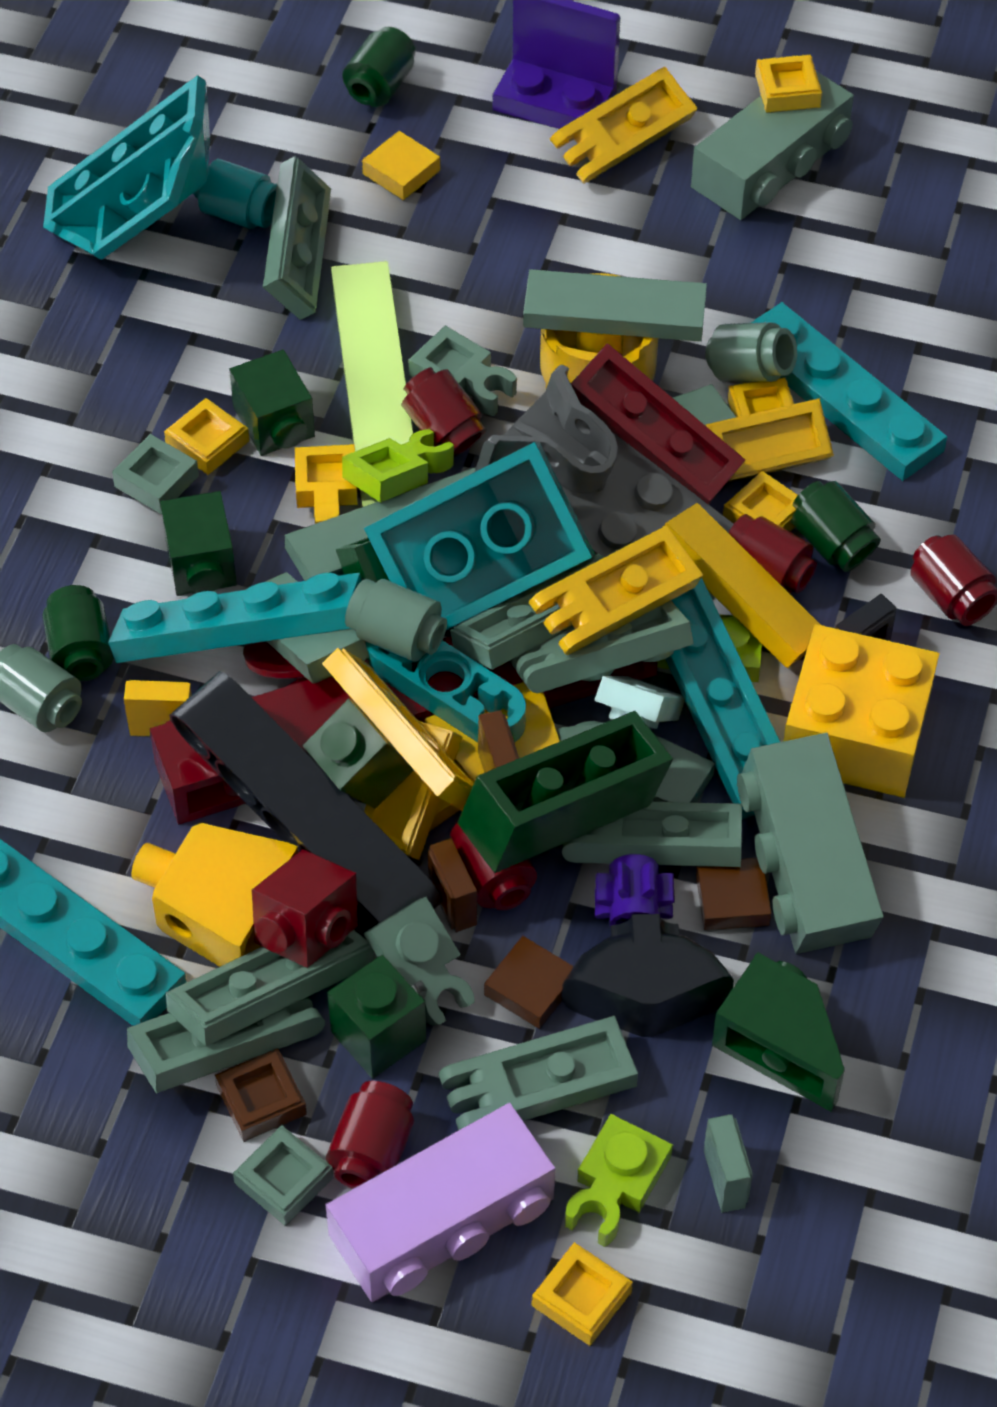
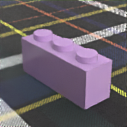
[326,1102,555,1303]

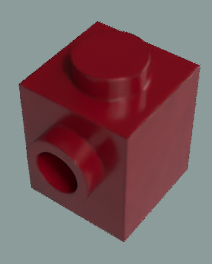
[252,849,358,968]

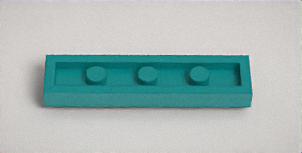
[751,302,947,481]
[108,573,362,663]
[665,578,780,820]
[0,839,187,1026]

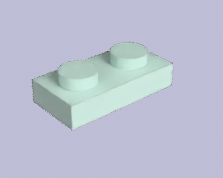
[594,676,685,729]

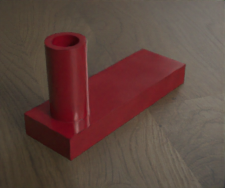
[570,343,746,504]

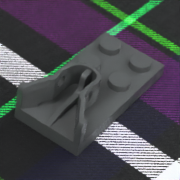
[475,365,734,557]

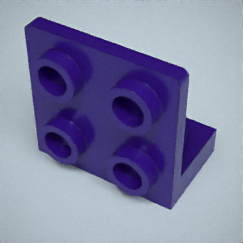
[492,0,620,129]

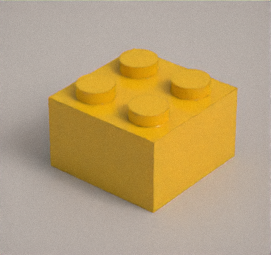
[783,624,940,798]

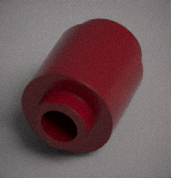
[401,367,487,457]
[728,514,817,594]
[910,534,997,626]
[450,822,537,910]
[326,1081,414,1189]

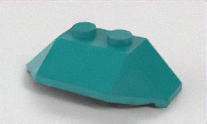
[43,75,210,260]

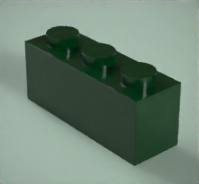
[458,711,673,874]

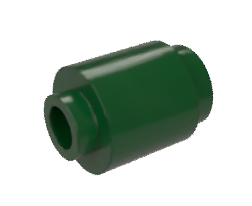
[342,27,416,107]
[791,481,881,572]
[42,585,114,681]

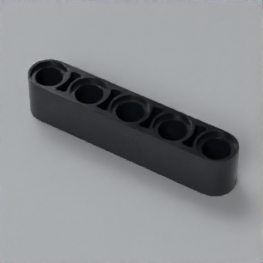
[169,671,442,930]

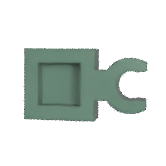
[409,325,517,416]
[363,897,475,1026]

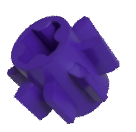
[594,854,675,927]

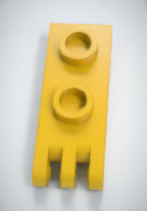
[550,66,698,184]
[528,525,703,655]

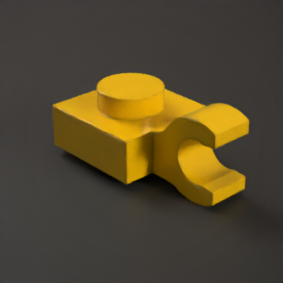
[295,444,358,524]

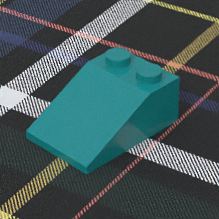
[364,442,595,630]

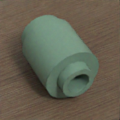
[705,322,797,382]
[345,579,447,662]
[0,644,82,732]

